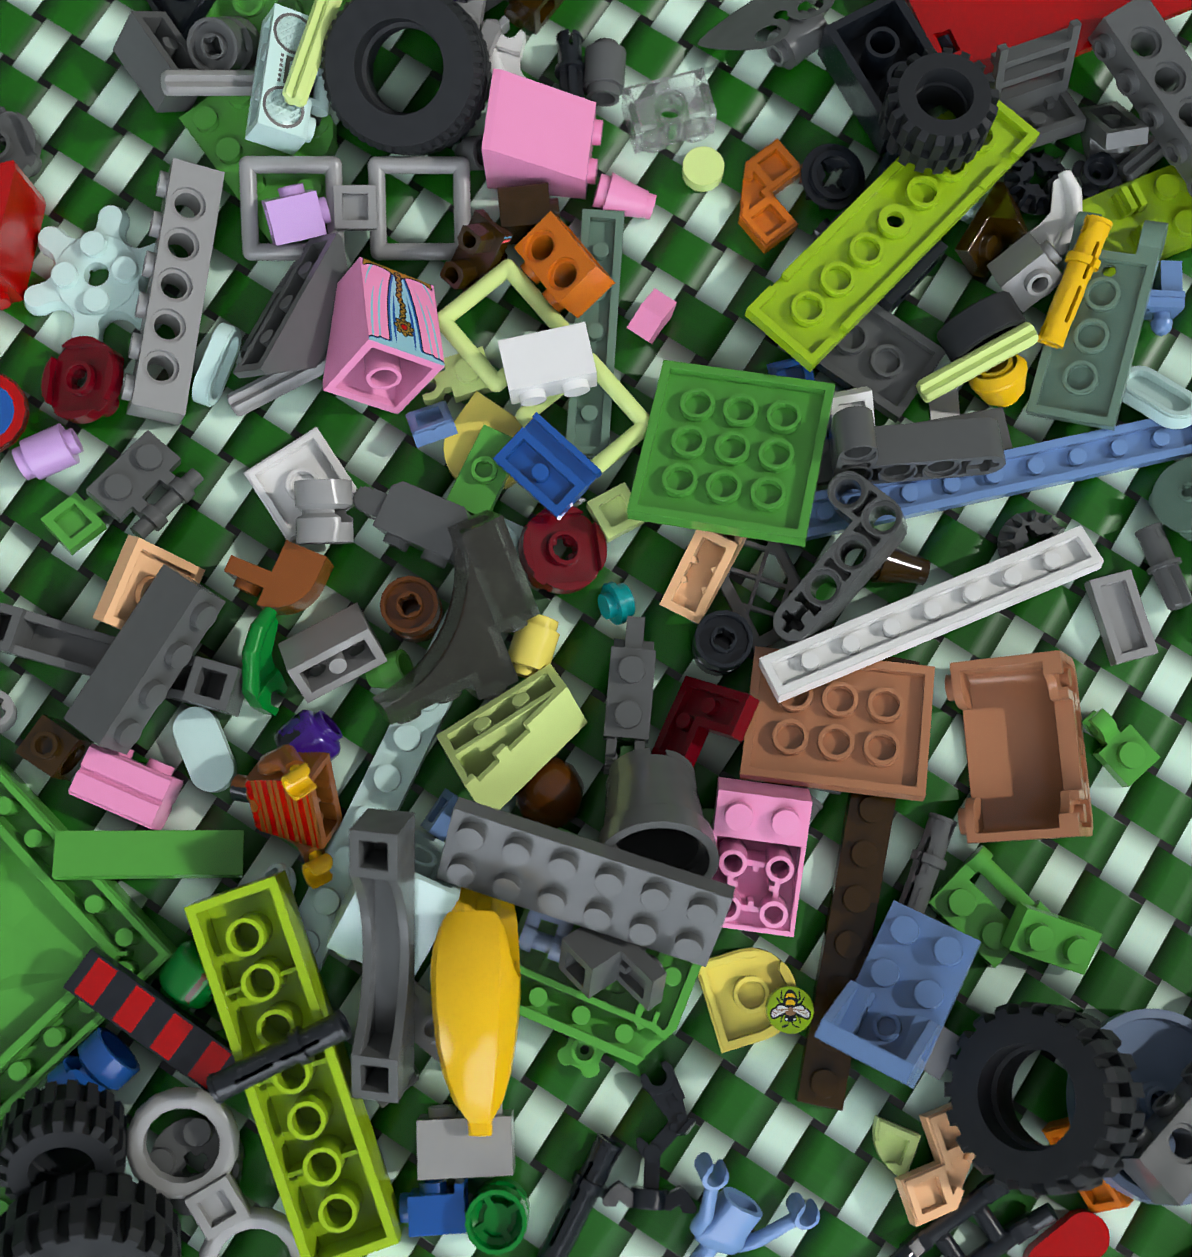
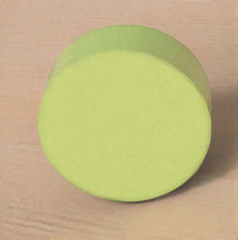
[682,146,724,192]

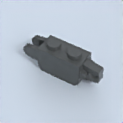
[352,481,501,570]
[603,616,656,775]

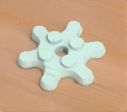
[24,205,176,342]

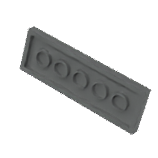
[436,797,735,967]

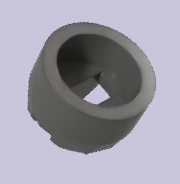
[454,135,484,171]

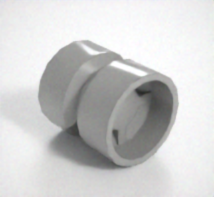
[294,479,354,544]

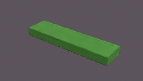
[52,830,244,880]

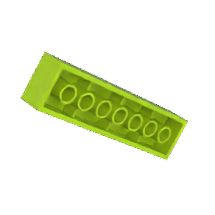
[184,870,405,1257]

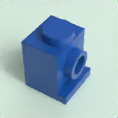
[399,1178,469,1237]

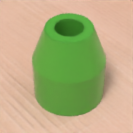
[365,649,415,689]

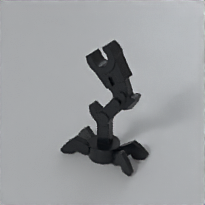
[602,1060,697,1214]

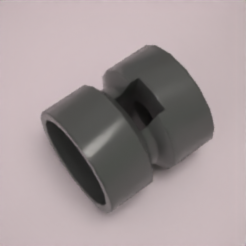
[186,16,260,70]

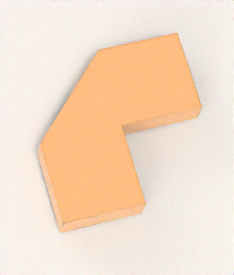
[894,1102,976,1227]

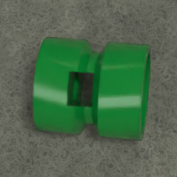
[465,1177,530,1255]

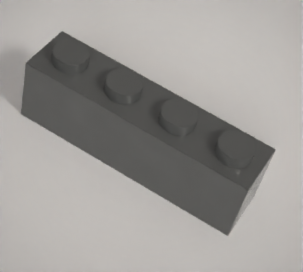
[63,564,226,755]

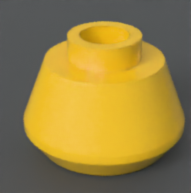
[968,355,1028,407]

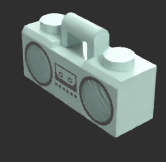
[245,3,330,155]

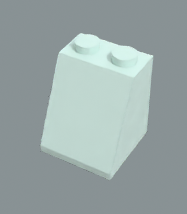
[326,829,461,975]

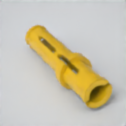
[1038,214,1113,349]

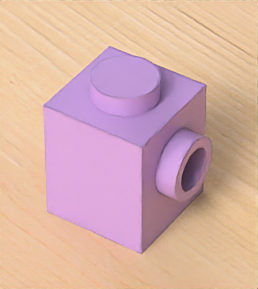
[261,183,331,246]

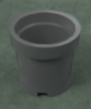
[597,748,719,879]

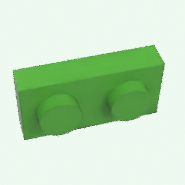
[1000,901,1102,975]

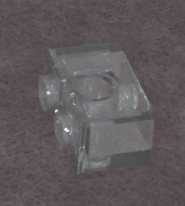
[622,68,717,153]

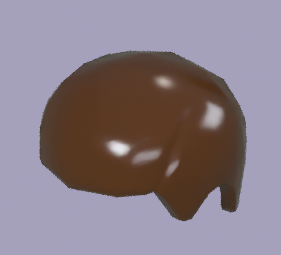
[515,757,584,829]

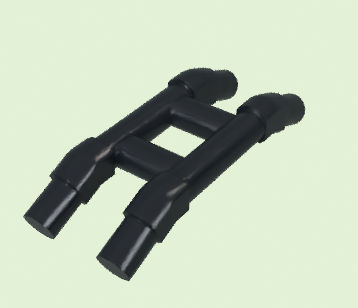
[889,1174,1058,1257]

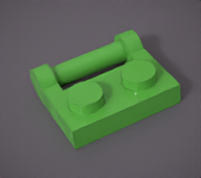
[928,845,1050,968]

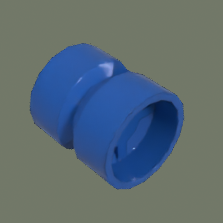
[47,1027,140,1092]

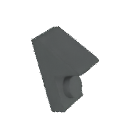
[1080,102,1149,165]

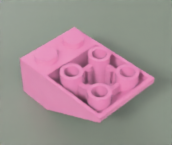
[712,777,812,937]

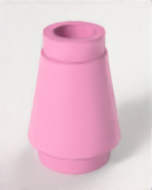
[592,173,657,220]

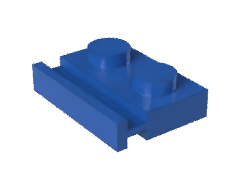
[493,412,602,520]

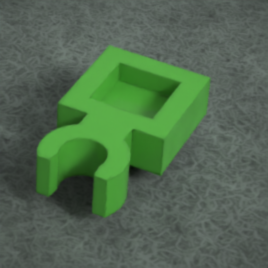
[41,492,111,555]

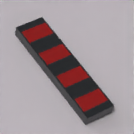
[63,946,235,1093]

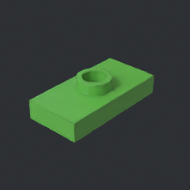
[446,425,513,522]

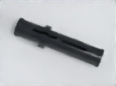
[206,1009,352,1104]
[536,1133,624,1257]

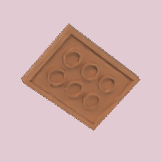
[740,646,935,802]

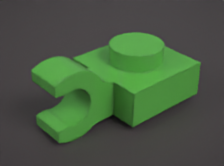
[1082,708,1161,787]

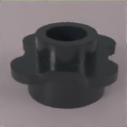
[1072,152,1121,198]

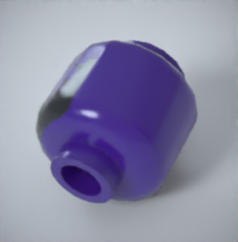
[275,710,343,761]

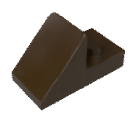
[955,181,1028,278]

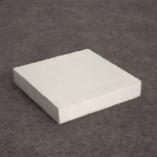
[244,427,357,544]

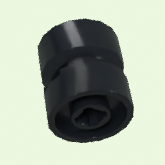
[691,610,753,676]

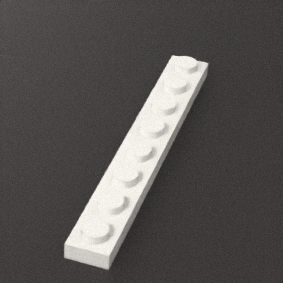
[759,525,1104,703]

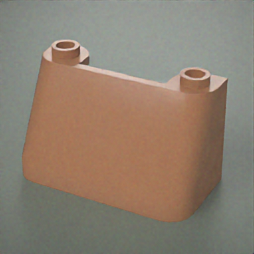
[945,650,1093,843]

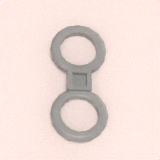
[126,1087,300,1257]

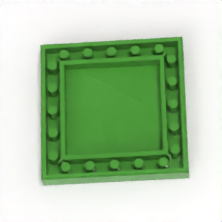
[0,760,177,1128]

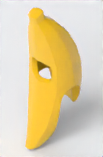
[430,887,521,1137]

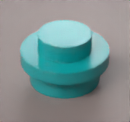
[598,582,635,625]

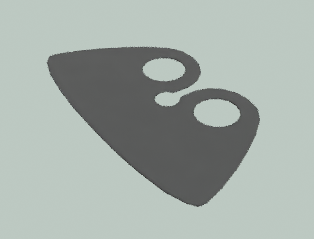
[697,0,835,50]

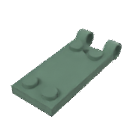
[1026,211,1168,431]

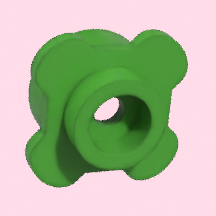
[558,1037,607,1078]

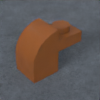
[224,540,334,615]

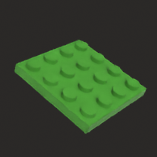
[627,360,835,547]

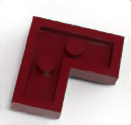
[651,676,760,767]

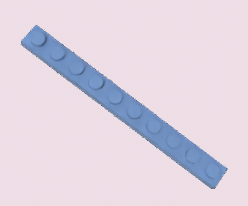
[787,419,1192,545]

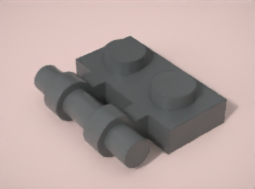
[86,430,204,539]

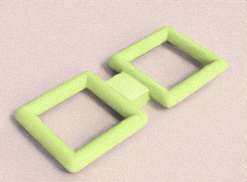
[437,259,650,473]

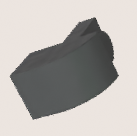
[559,927,667,1011]

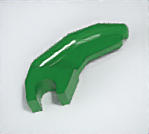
[242,607,288,717]

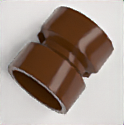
[380,576,445,643]

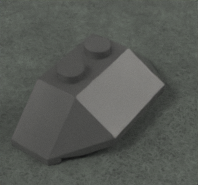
[233,232,348,378]

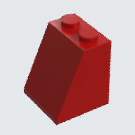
[0,160,46,310]

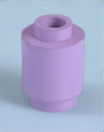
[12,423,83,480]

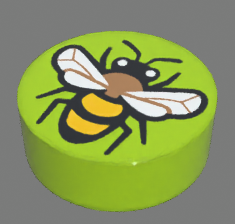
[766,985,814,1034]

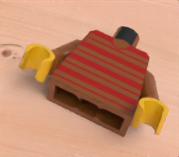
[230,744,343,889]

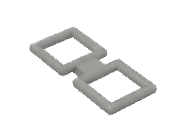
[239,156,471,261]

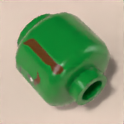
[159,940,213,1011]

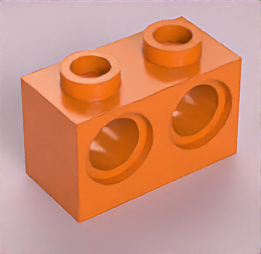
[514,211,615,318]

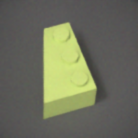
[436,664,588,810]

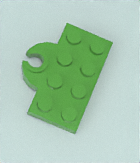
[179,96,339,243]

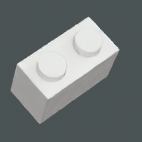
[498,322,597,406]

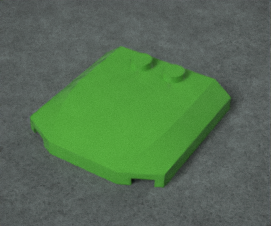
[518,827,701,1065]

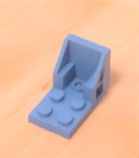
[814,900,981,1089]

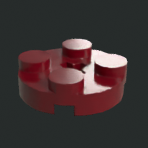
[41,336,124,424]
[518,506,607,594]

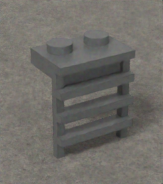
[988,19,1087,150]

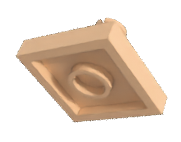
[92,535,205,630]

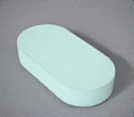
[192,323,242,407]
[1122,366,1192,429]
[173,707,237,793]

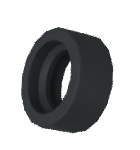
[937,291,1025,362]

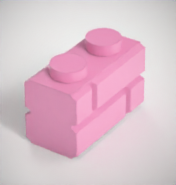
[68,744,183,830]

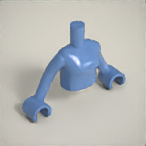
[689,1152,820,1257]

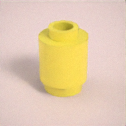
[505,612,560,679]

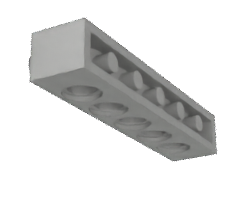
[121,158,225,425]

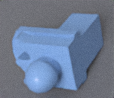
[1144,260,1185,336]

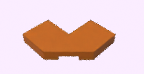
[738,138,801,254]

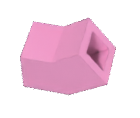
[627,289,677,344]

